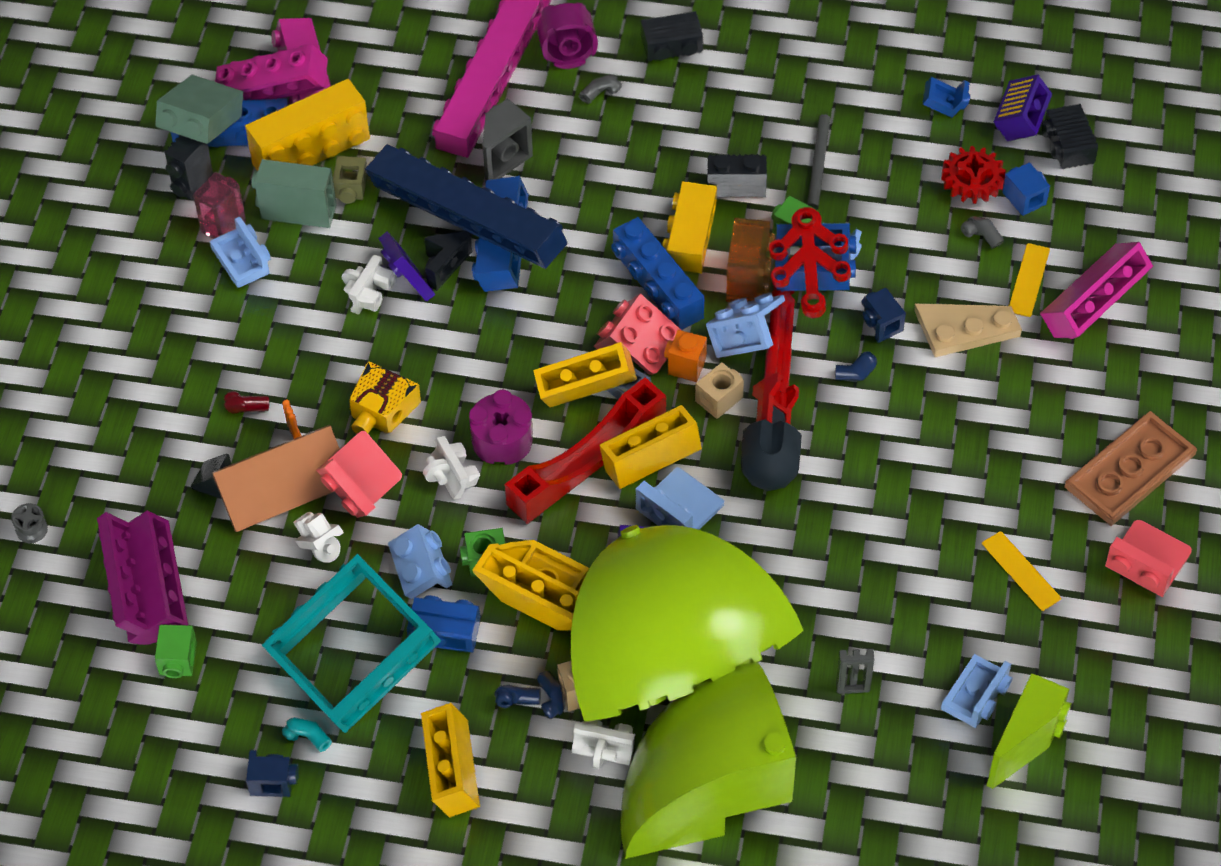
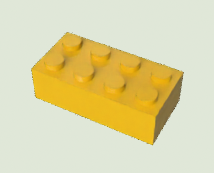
[245,78,370,171]

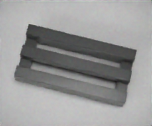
[836,649,874,694]

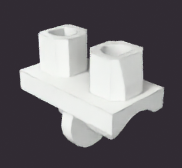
[342,255,396,315]
[423,436,480,500]
[293,512,344,562]
[572,720,635,769]

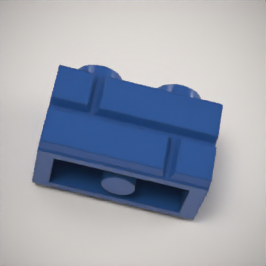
[407,595,480,653]

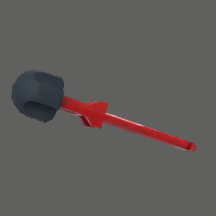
[741,286,802,491]

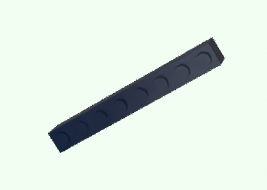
[365,144,568,269]

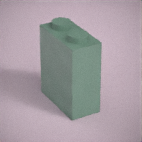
[155,75,243,144]
[252,159,337,228]

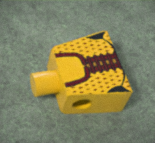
[349,362,421,434]

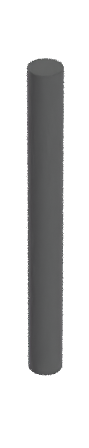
[807,114,830,210]

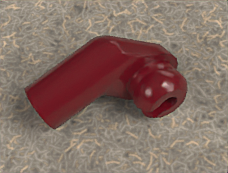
[224,391,270,413]

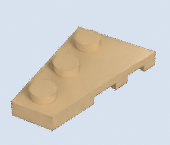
[914,303,1022,357]

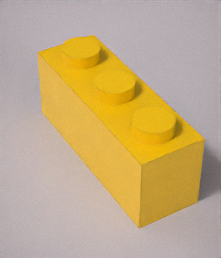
[663,181,717,273]
[533,342,637,408]
[600,405,702,489]
[421,703,480,817]

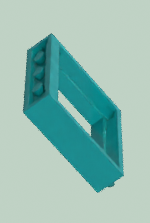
[262,554,441,733]

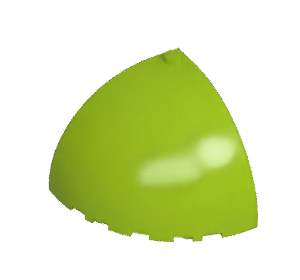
[571,525,804,722]
[620,662,796,859]

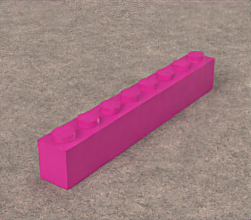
[432,0,551,158]

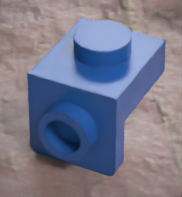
[923,77,971,118]

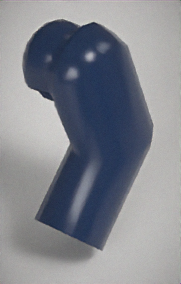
[835,351,877,381]
[537,671,565,719]
[494,684,541,708]

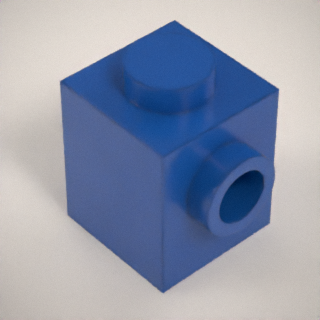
[1002,162,1050,216]

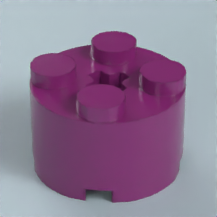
[537,3,598,69]
[469,389,533,465]

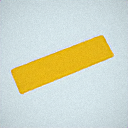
[1009,243,1050,317]
[982,531,1061,611]

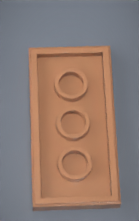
[1064,411,1197,526]
[211,425,340,532]

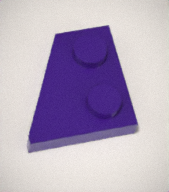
[378,231,436,302]

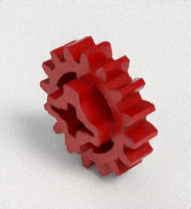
[941,146,1006,204]

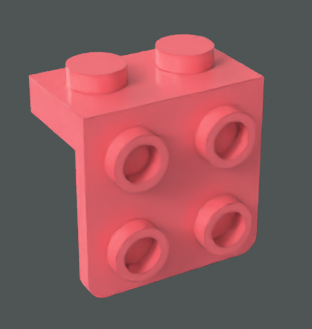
[594,293,681,375]
[316,431,402,518]
[1105,520,1192,597]

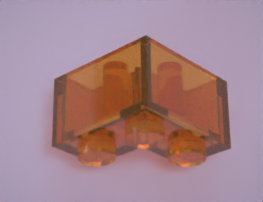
[726,218,775,302]

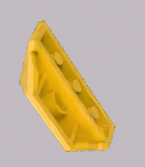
[473,540,589,631]

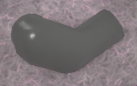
[579,74,622,104]
[961,216,1004,249]

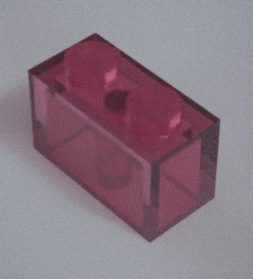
[193,172,246,239]

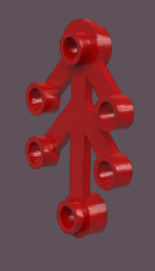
[769,207,851,318]

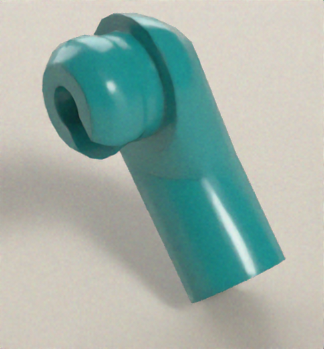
[282,717,332,752]

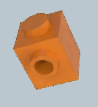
[664,330,707,382]

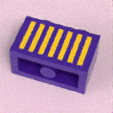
[993,74,1052,142]

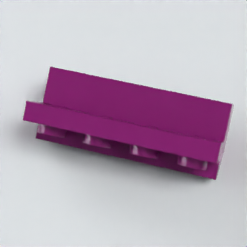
[97,510,188,645]

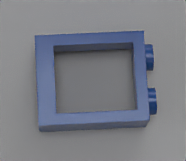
[775,223,856,291]

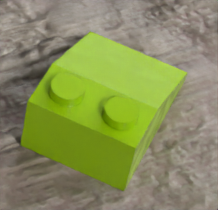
[987,673,1072,789]

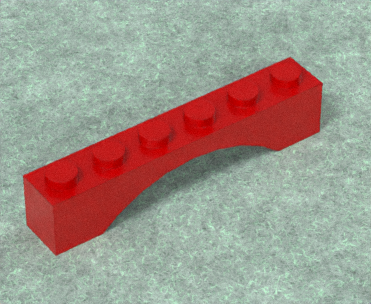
[505,377,666,524]

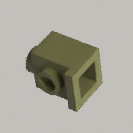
[333,156,369,203]

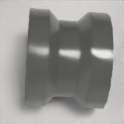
[12,503,48,543]

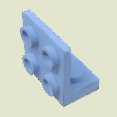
[706,293,785,358]
[636,467,724,530]

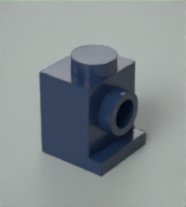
[861,288,906,343]
[246,750,299,797]

